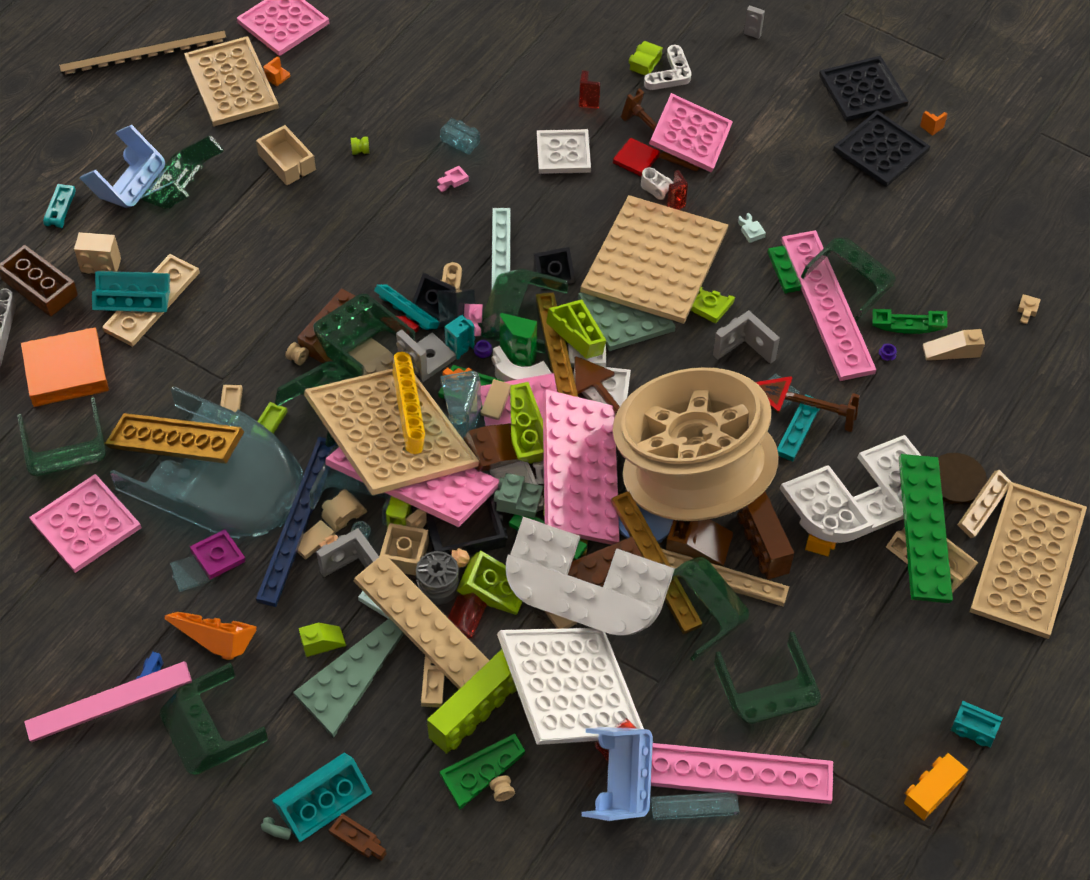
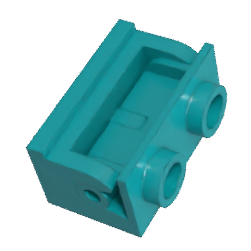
[445,315,475,360]
[951,701,1003,747]

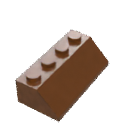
[297,288,373,367]

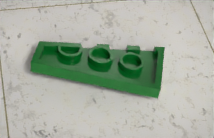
[439,734,525,810]

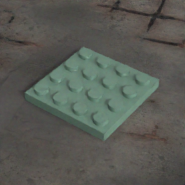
[578,293,676,351]

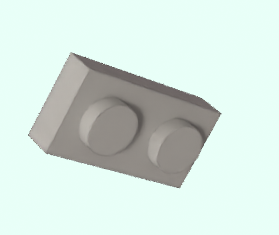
[744,5,765,39]

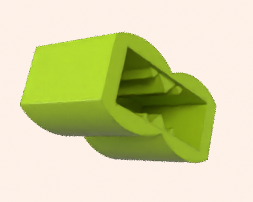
[628,41,663,76]

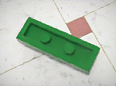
[768,245,801,294]

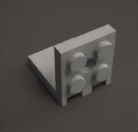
[713,310,780,364]
[396,330,456,383]
[316,528,379,577]

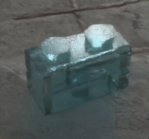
[440,118,480,155]

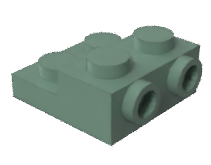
[494,473,544,518]

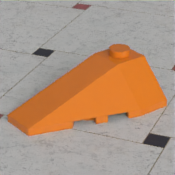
[165,612,257,660]

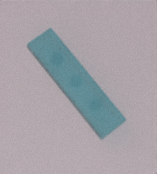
[651,792,739,820]

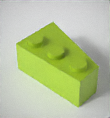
[546,299,606,359]

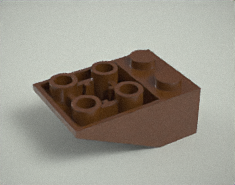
[666,519,733,567]

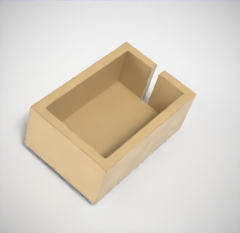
[256,125,316,185]

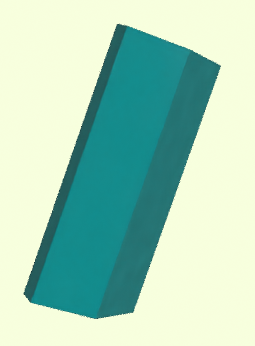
[92,271,170,312]

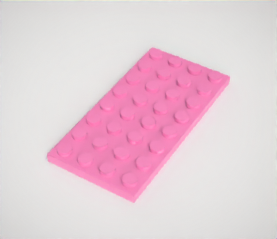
[543,390,620,545]
[325,447,499,527]

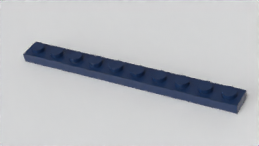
[256,437,337,607]

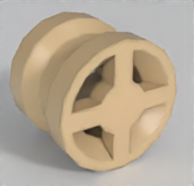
[286,342,309,365]
[490,775,515,801]

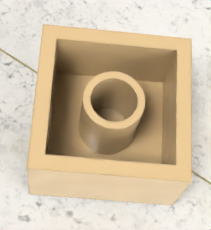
[74,232,121,274]
[379,523,429,575]

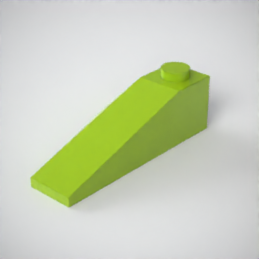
[510,382,544,464]

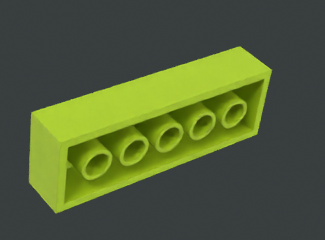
[427,649,517,754]

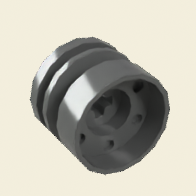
[416,551,459,605]

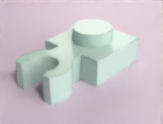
[738,213,766,243]

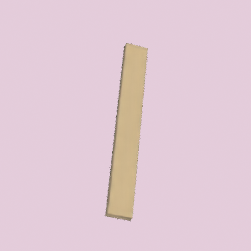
[662,549,789,607]

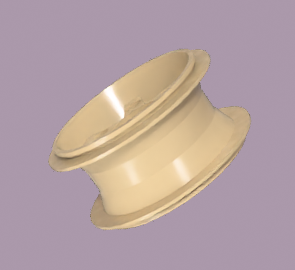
[613,367,779,521]

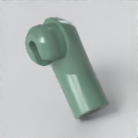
[261,817,291,840]

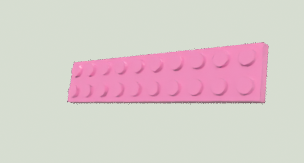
[781,230,876,381]
[651,743,833,804]

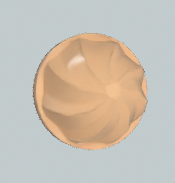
[452,548,470,568]

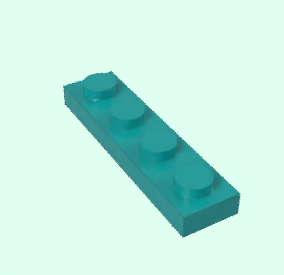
[374,285,440,330]
[777,395,820,462]

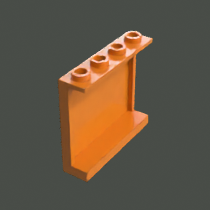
[21,327,109,407]

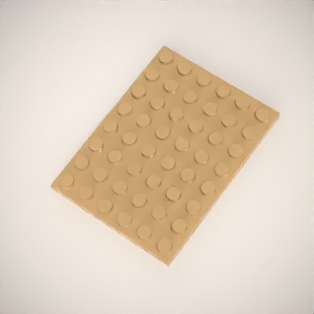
[580,195,728,324]
[304,368,479,495]

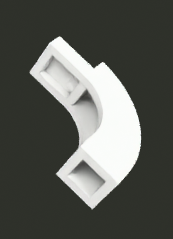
[491,346,551,382]

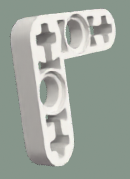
[644,45,691,90]

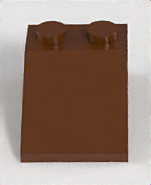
[463,423,521,472]

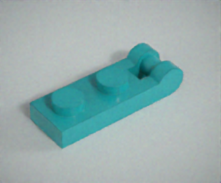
[43,184,76,228]

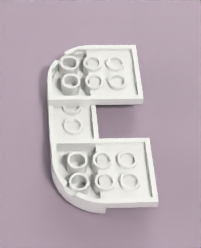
[779,435,921,543]
[506,517,675,635]

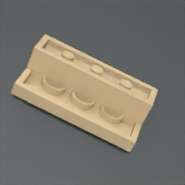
[886,527,978,593]

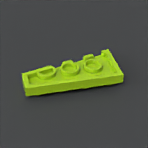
[691,287,735,323]

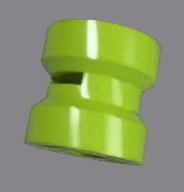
[351,137,370,155]

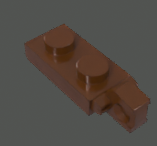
[329,813,387,861]

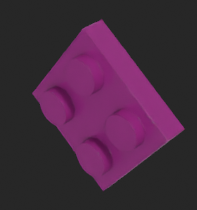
[190,529,245,579]

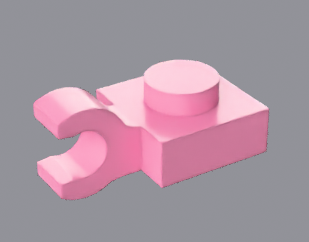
[437,166,469,192]
[464,304,483,336]

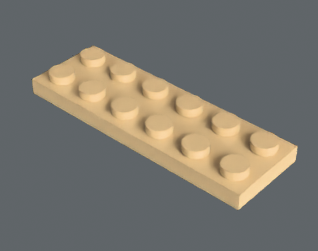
[102,254,200,347]

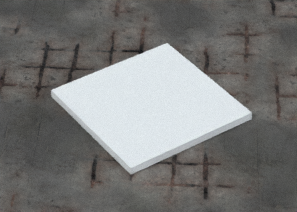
[497,628,644,745]

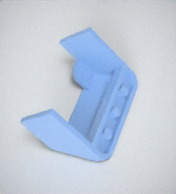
[80,125,165,208]
[582,727,653,821]

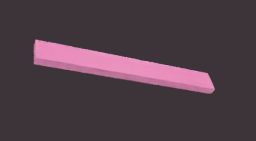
[24,661,192,742]

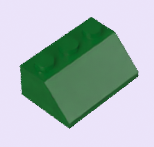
[500,313,537,367]

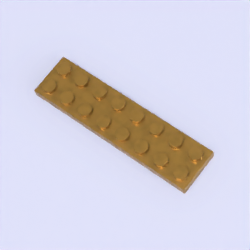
[105,413,244,464]

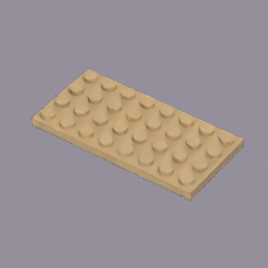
[970,482,1087,639]

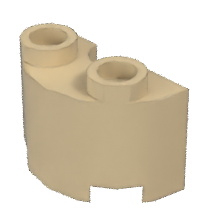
[322,489,367,533]

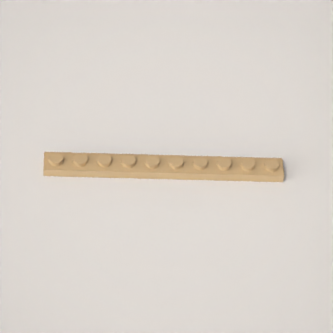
[59,31,226,74]

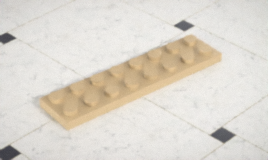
[354,553,489,689]

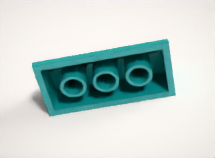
[272,753,372,842]

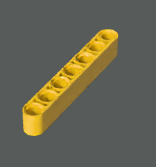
[392,352,425,454]

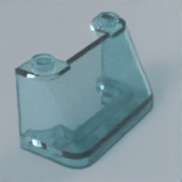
[440,371,481,440]

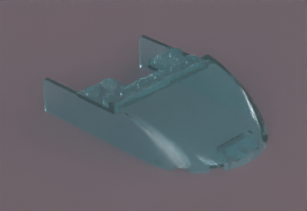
[110,386,303,538]

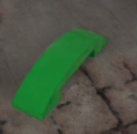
[872,309,947,334]

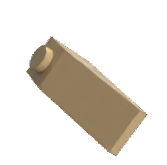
[923,329,985,360]

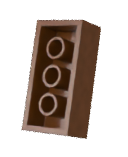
[0,245,78,317]
[737,491,794,580]
[568,537,643,587]

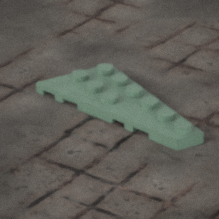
[293,618,403,738]

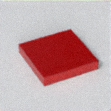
[613,138,660,177]

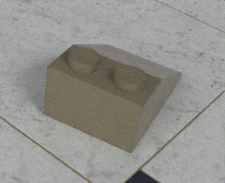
[339,338,394,377]

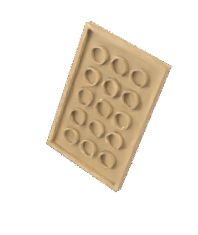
[184,36,279,126]

